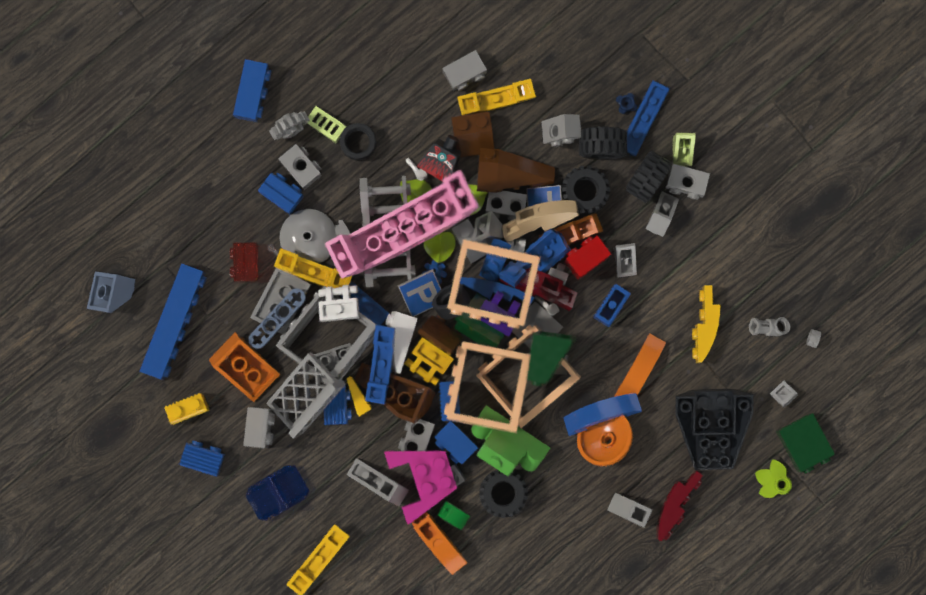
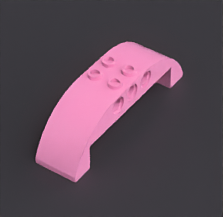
[325,171,478,278]

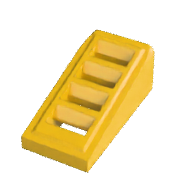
[347,377,372,417]

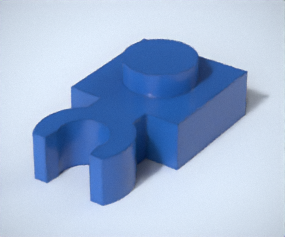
[499,260,532,287]

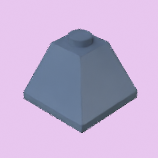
[87,271,135,313]

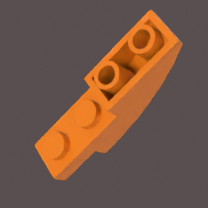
[411,511,468,575]

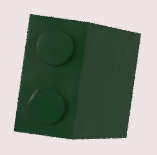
[526,330,577,386]

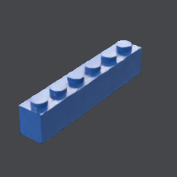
[139,263,207,380]

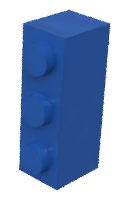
[233,59,271,122]

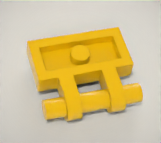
[404,337,454,386]

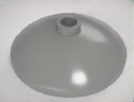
[280,209,336,264]

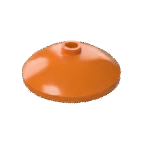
[577,415,633,466]

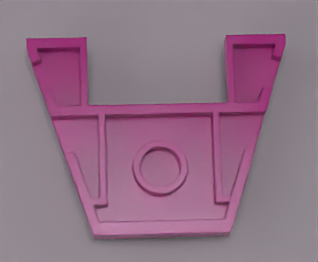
[384,451,457,524]

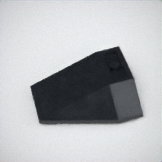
[675,389,754,470]

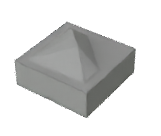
[770,381,798,408]

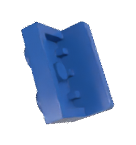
[524,229,571,273]

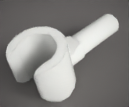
[405,158,428,181]
[535,295,559,316]

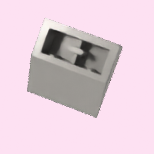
[243,407,275,448]

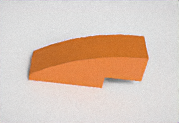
[539,214,603,245]

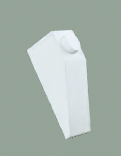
[385,311,418,374]

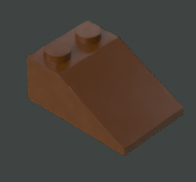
[418,315,463,357]

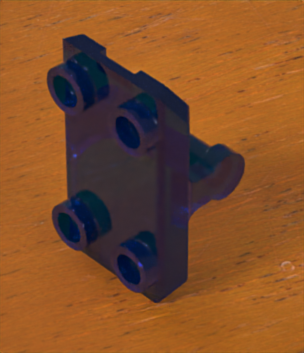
[246,465,310,521]

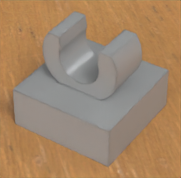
[548,263,569,286]

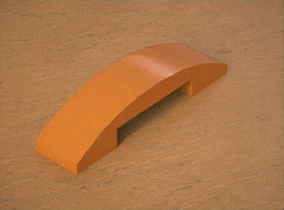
[614,333,666,397]

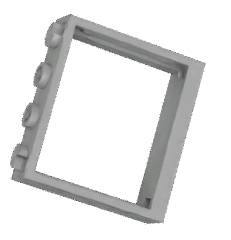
[276,286,376,385]

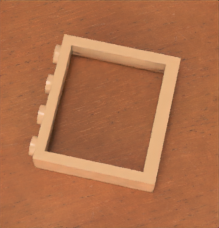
[447,239,540,329]
[476,325,581,428]
[444,342,530,434]

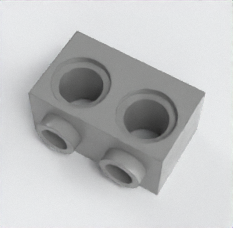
[485,190,527,221]
[398,419,435,451]

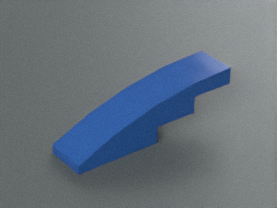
[459,277,534,305]

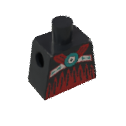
[417,135,462,182]

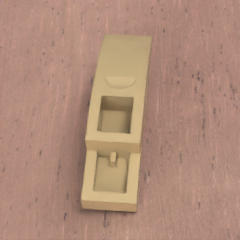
[502,200,579,242]

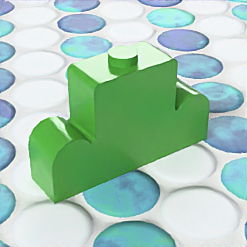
[471,405,550,476]

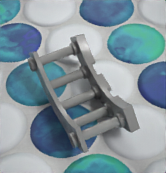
[360,176,415,287]

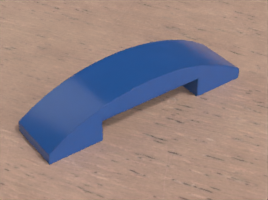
[365,325,395,404]
[564,393,642,436]

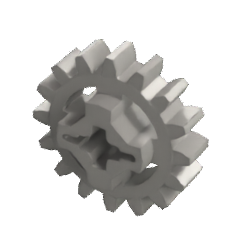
[269,111,310,140]

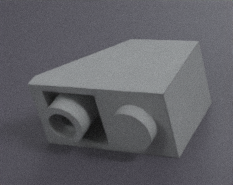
[607,493,652,527]

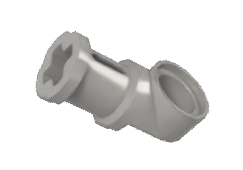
[749,317,790,336]

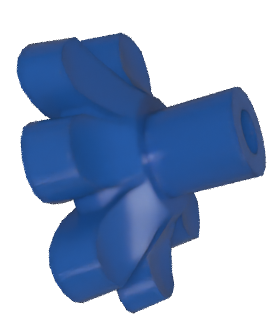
[422,260,447,284]

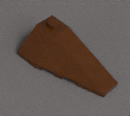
[477,148,555,193]
[355,363,436,424]

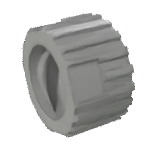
[806,329,821,348]

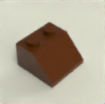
[451,112,494,158]

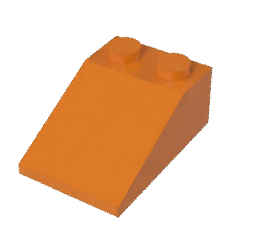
[209,332,280,402]

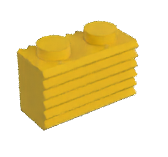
[165,393,210,425]

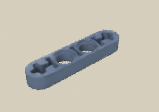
[249,288,306,349]

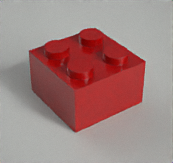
[564,236,611,280]

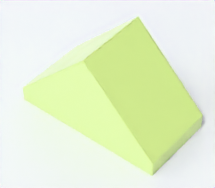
[673,133,696,166]

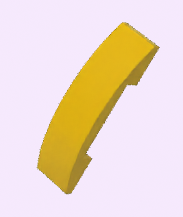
[457,79,536,115]
[274,248,352,288]
[286,524,350,595]

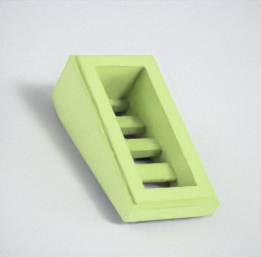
[307,106,346,143]

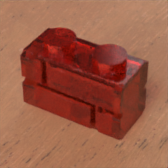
[230,242,258,283]

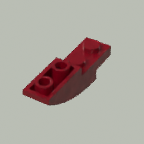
[499,264,577,311]
[656,471,703,541]

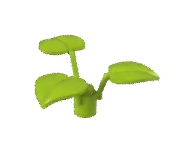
[400,179,488,263]

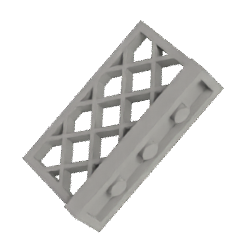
[266,352,346,439]

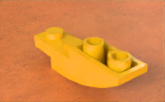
[692,285,720,363]

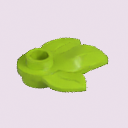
[755,460,792,498]

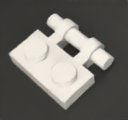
[318,284,359,322]

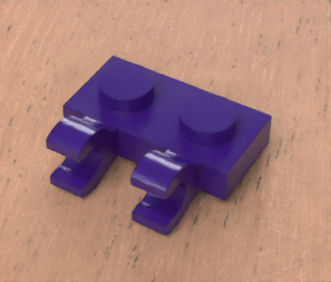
[480,290,521,337]

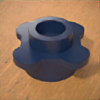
[616,93,637,114]

